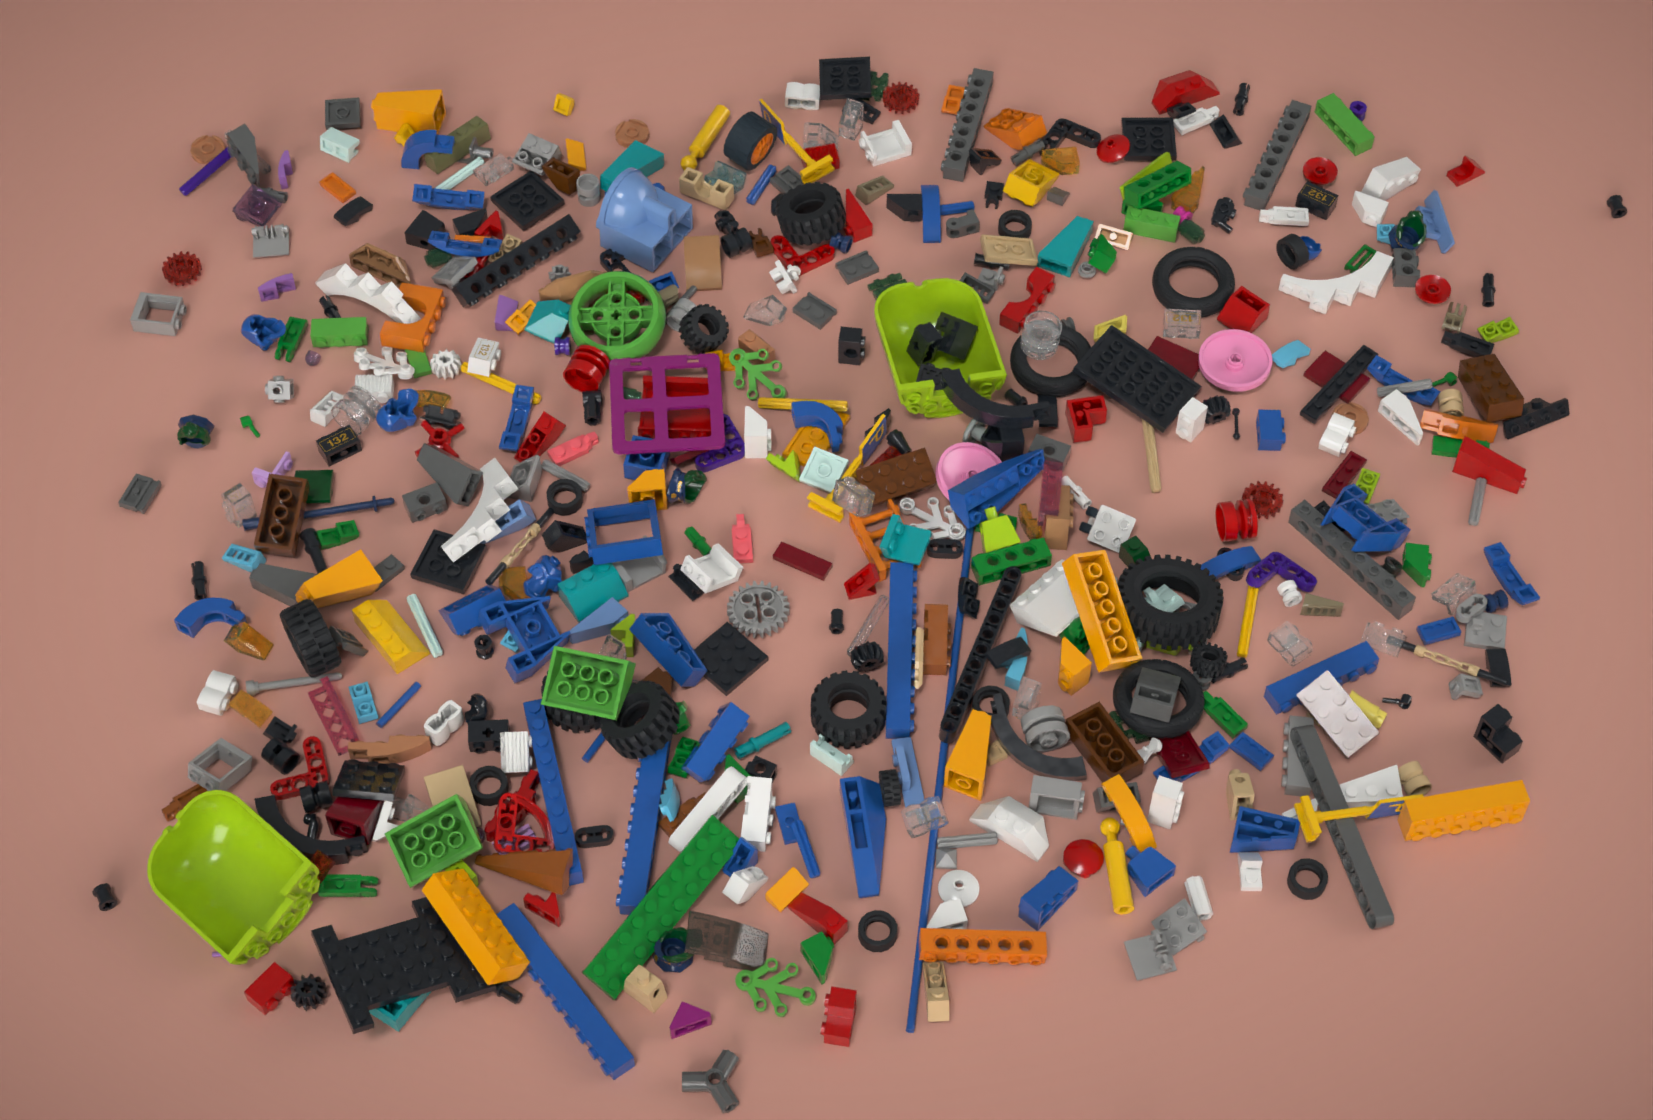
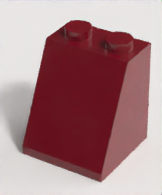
[325,797,384,845]

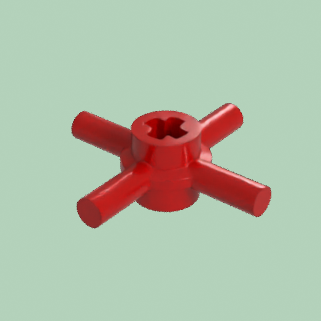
[415,420,465,458]

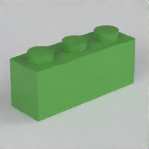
[1123,206,1180,243]
[310,317,369,348]

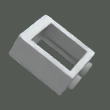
[130,292,187,336]
[188,738,252,791]
[1029,775,1085,820]

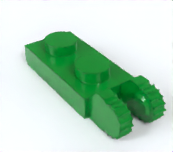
[274,316,308,362]
[318,874,379,897]

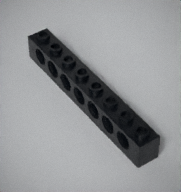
[451,214,581,307]

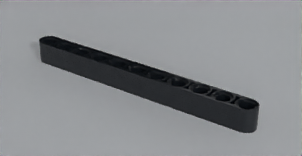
[939,566,1022,743]

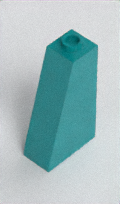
[600,140,664,192]
[1037,216,1094,277]

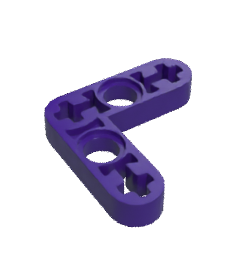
[695,414,745,473]
[1246,552,1317,592]

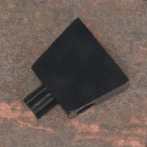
[404,210,450,250]

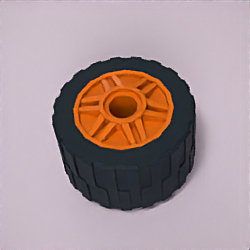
[723,111,777,171]

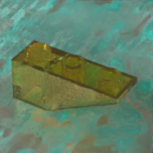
[1171,166,1205,213]

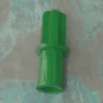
[684,526,712,556]

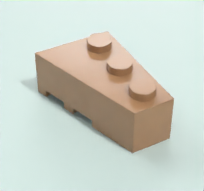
[1045,484,1074,550]

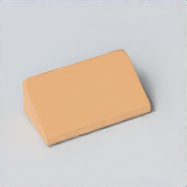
[1095,224,1134,250]

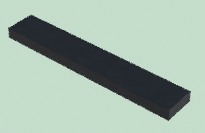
[1300,345,1379,424]

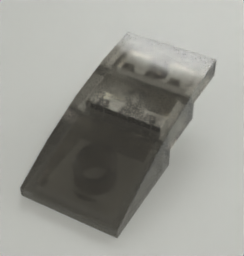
[684,911,769,971]

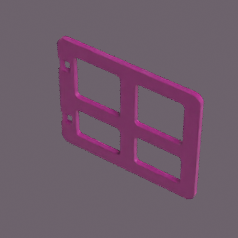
[609,353,725,455]

